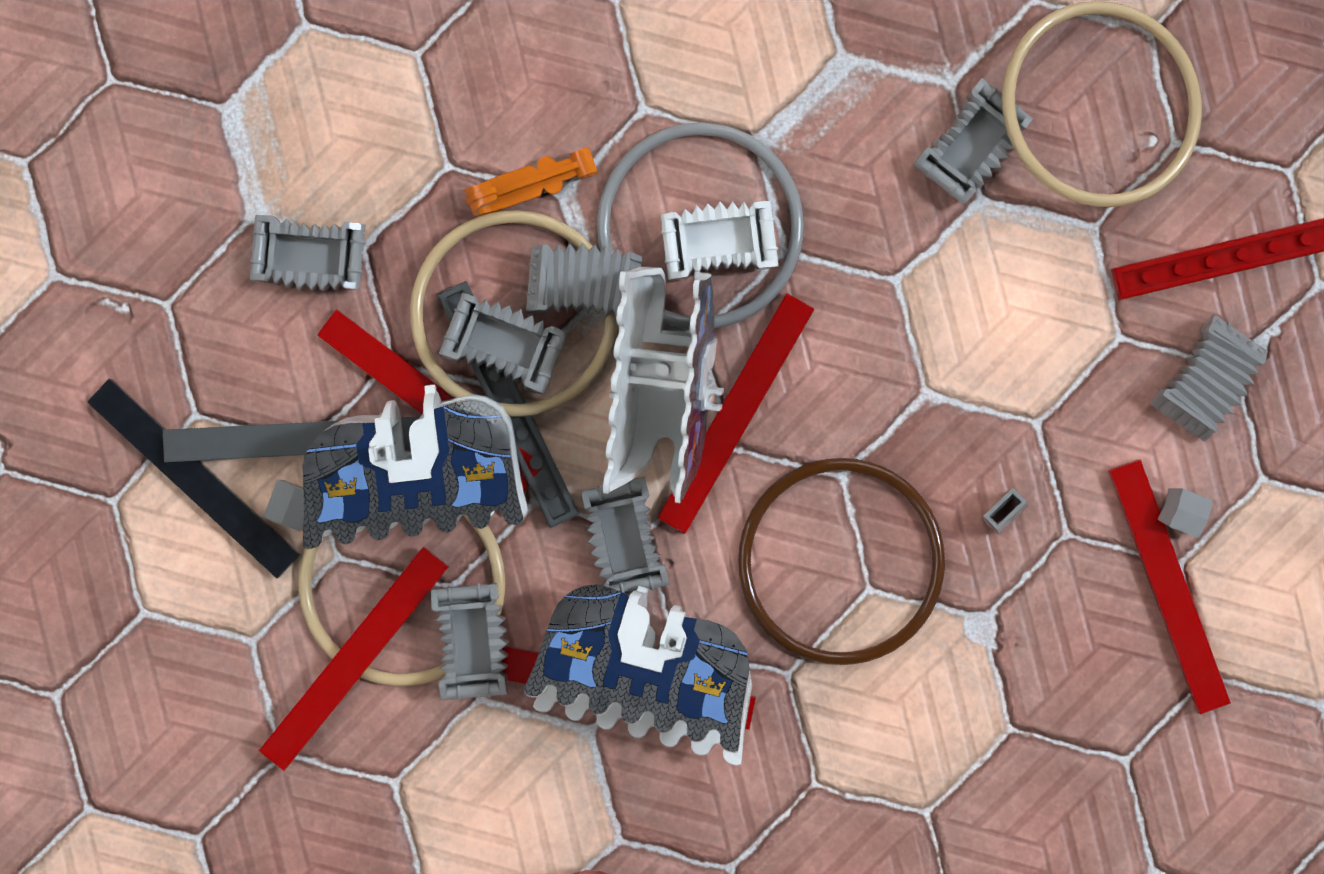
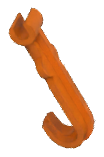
[464,147,598,216]

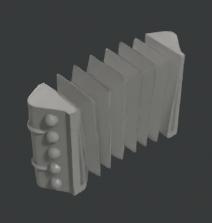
[913,78,1033,205]
[249,215,366,292]
[526,243,642,318]
[438,293,567,394]
[1150,314,1268,442]
[581,477,670,595]
[431,583,509,700]

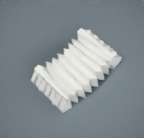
[660,201,779,280]

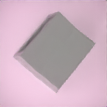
[263,479,304,531]
[982,488,1029,534]
[1157,488,1213,538]

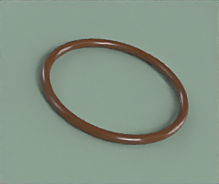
[738,458,945,665]

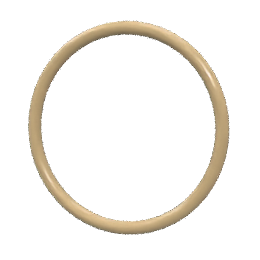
[1002,1,1202,207]
[410,210,618,417]
[299,514,505,686]

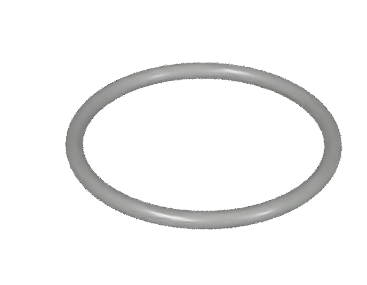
[597,122,804,329]

